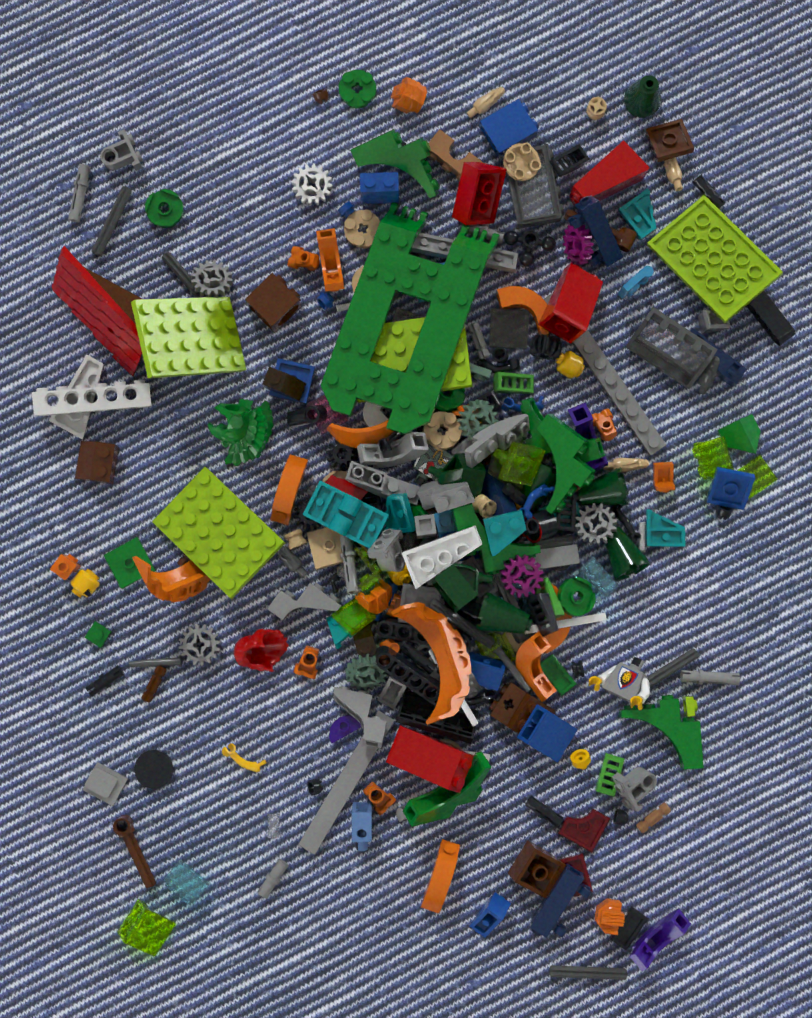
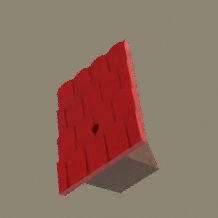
[52,246,143,376]

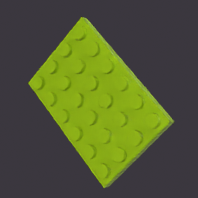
[647,195,783,323]
[131,297,246,379]
[357,317,473,403]
[152,467,285,599]

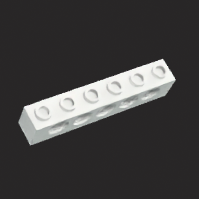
[32,380,152,417]

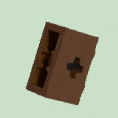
[489,682,530,726]

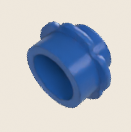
[338,201,355,218]
[317,292,334,310]

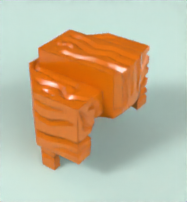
[391,77,427,114]
[355,579,392,614]
[594,898,625,935]

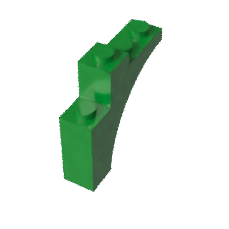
[350,129,440,199]
[520,397,605,467]
[536,414,596,514]
[451,503,541,575]
[619,695,704,769]
[403,752,491,827]

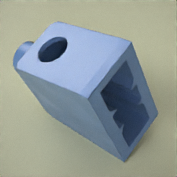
[352,802,372,851]

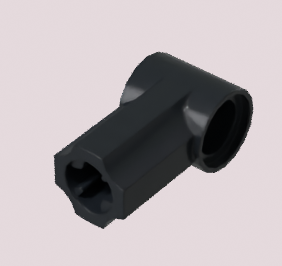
[286,405,327,428]

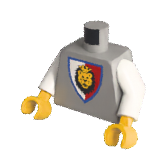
[588,657,650,710]

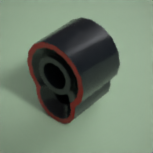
[522,509,558,543]

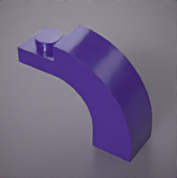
[567,403,608,471]
[629,908,691,972]

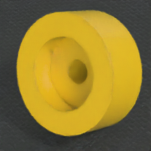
[570,749,591,770]

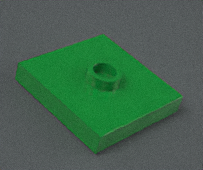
[103,537,156,589]

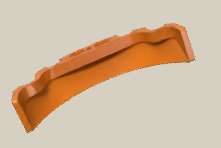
[326,419,399,448]
[132,556,211,602]
[391,602,471,725]

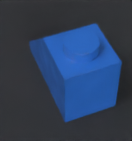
[468,651,505,691]
[469,892,511,938]

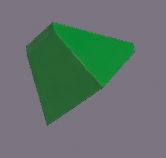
[717,414,760,454]

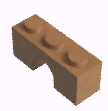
[428,129,484,182]

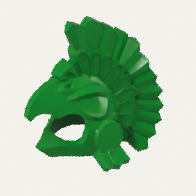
[208,399,274,466]

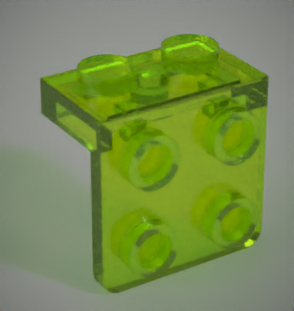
[692,436,734,480]

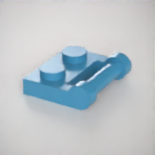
[618,266,654,300]

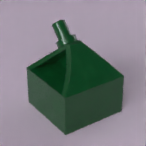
[428,453,486,504]
[431,564,493,613]

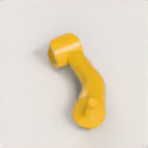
[222,743,266,772]

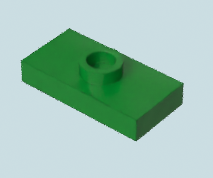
[540,653,576,696]

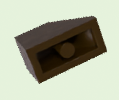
[262,367,306,402]
[353,617,377,658]

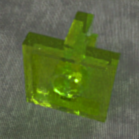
[493,441,545,486]

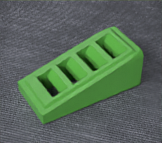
[493,372,534,394]
[534,578,565,620]
[595,753,624,797]

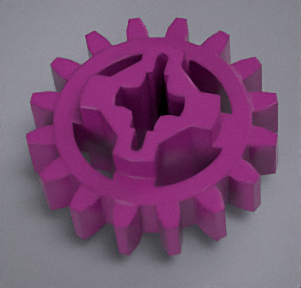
[562,224,594,265]
[501,554,544,598]

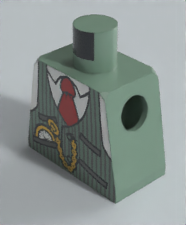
[413,444,453,487]

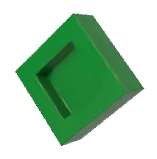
[84,621,112,648]

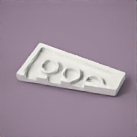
[49,355,104,440]
[402,526,482,589]

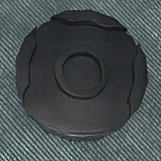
[134,749,174,789]

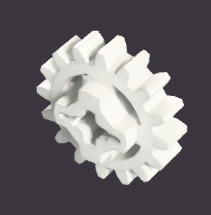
[291,163,333,206]

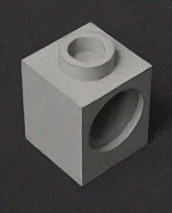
[414,514,436,539]

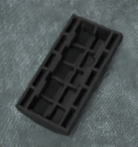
[396,689,479,744]

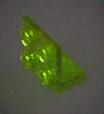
[354,547,382,593]
[117,899,176,956]

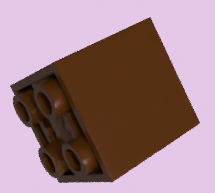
[245,273,302,333]

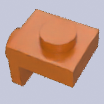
[653,462,675,493]
[50,553,81,580]

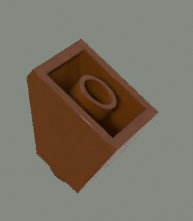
[75,441,119,484]
[508,840,566,898]

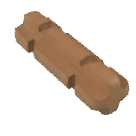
[636,802,671,833]

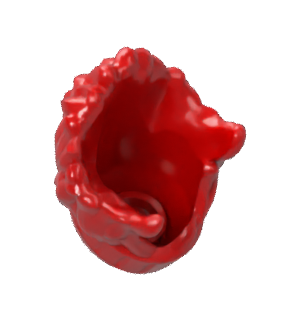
[234,629,289,672]

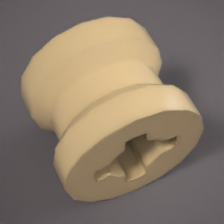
[586,97,607,120]
[472,494,497,518]
[284,529,307,550]

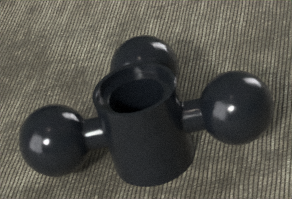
[504,230,556,267]

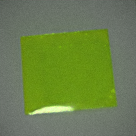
[737,455,778,499]
[331,598,376,636]
[475,632,516,661]

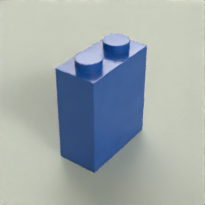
[479,99,539,158]
[360,172,399,205]
[517,704,578,763]

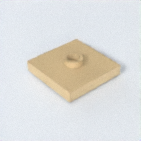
[307,527,343,570]

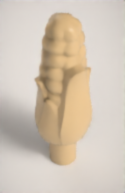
[466,87,505,119]
[663,157,683,191]
[603,458,649,473]

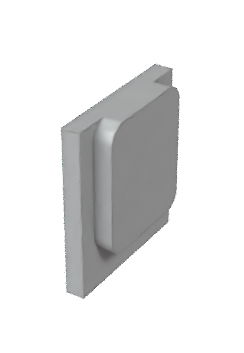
[83,762,128,806]

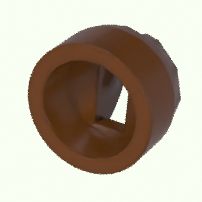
[313,88,329,104]

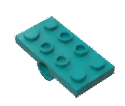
[303,480,390,548]

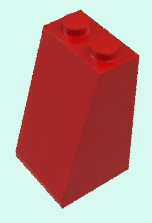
[569,140,650,206]
[538,263,603,344]
[386,725,474,793]

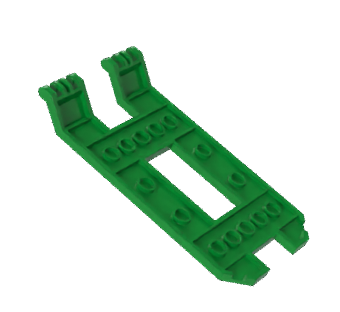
[320,202,500,435]

